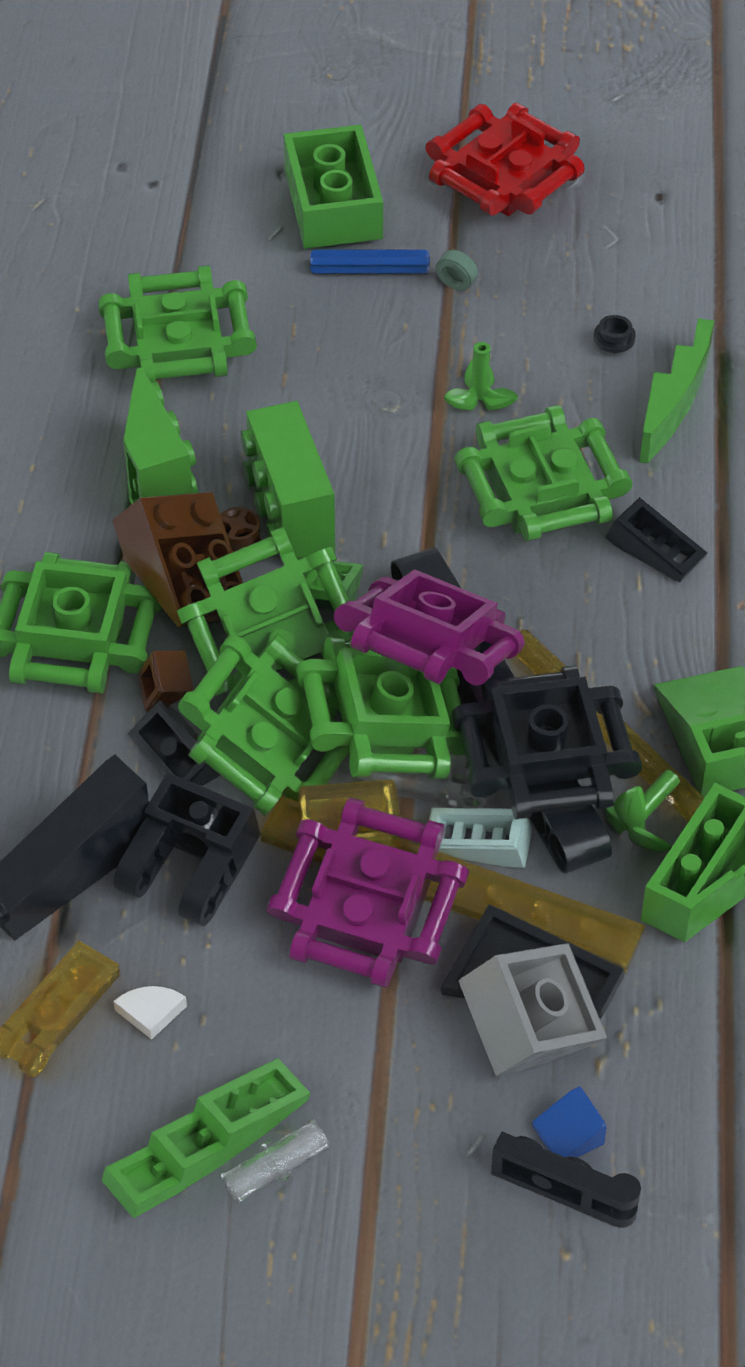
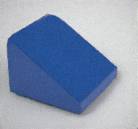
[532,1086,607,1158]

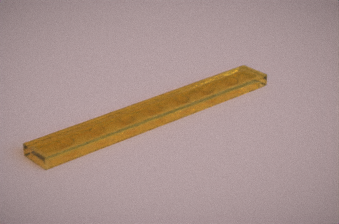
[261,796,645,974]

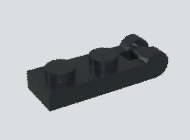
[491,1131,641,1228]

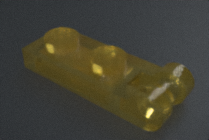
[0,940,120,1077]

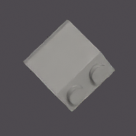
[458,943,607,1076]

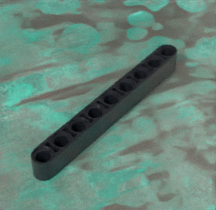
[390,547,612,874]

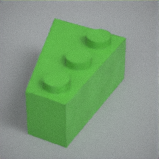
[640,783,745,942]

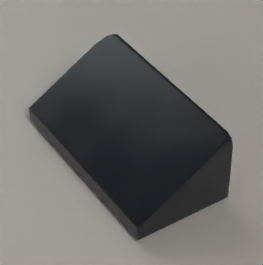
[128,700,221,786]

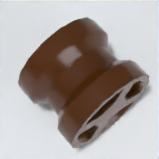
[220,507,261,552]

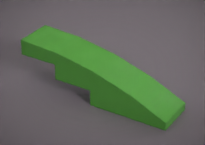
[639,318,715,464]
[102,1058,311,1219]

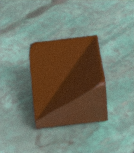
[137,651,193,713]

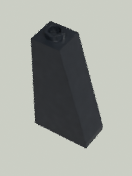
[0,754,149,941]

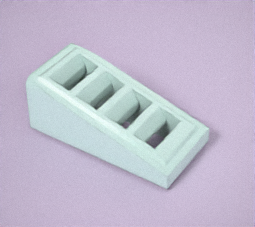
[429,808,532,868]

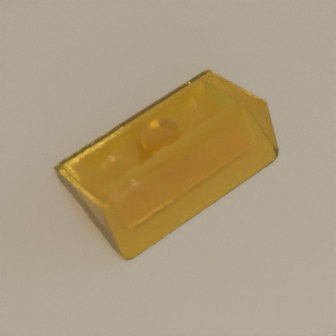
[298,780,401,841]

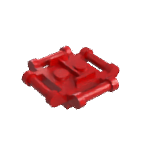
[425,102,585,217]

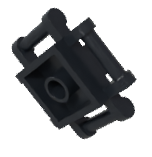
[451,665,643,820]

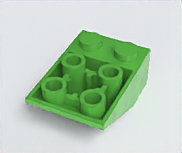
[123,367,198,504]
[653,666,745,798]

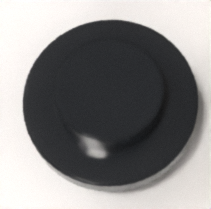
[594,315,636,353]

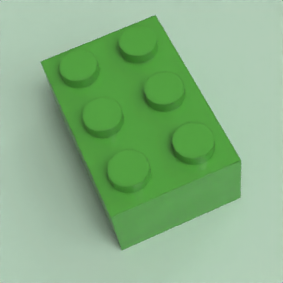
[283,124,383,249]
[241,401,335,560]

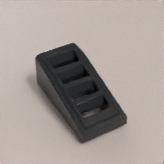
[605,497,708,582]

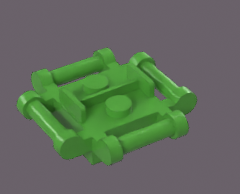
[98,265,257,383]
[454,405,633,542]
[177,527,355,697]
[0,552,161,694]
[178,633,350,816]
[295,637,466,779]

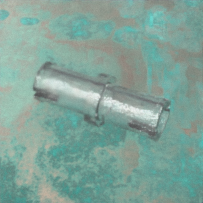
[221,1119,330,1204]

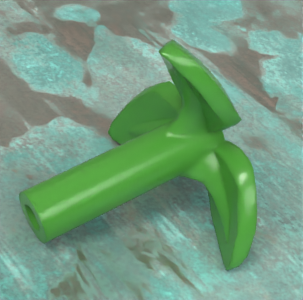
[444,342,518,410]
[602,770,680,852]

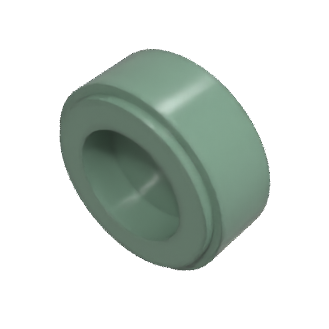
[436,250,478,291]

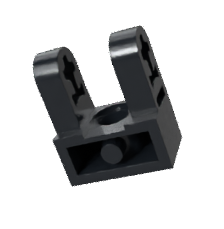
[114,772,261,926]

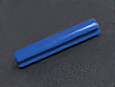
[310,249,430,274]

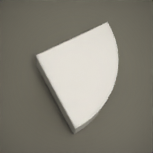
[114,986,187,1040]

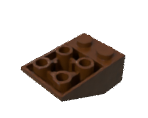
[112,492,243,627]

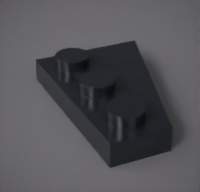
[441,904,624,1019]

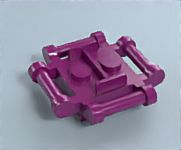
[334,569,525,685]
[266,797,469,988]

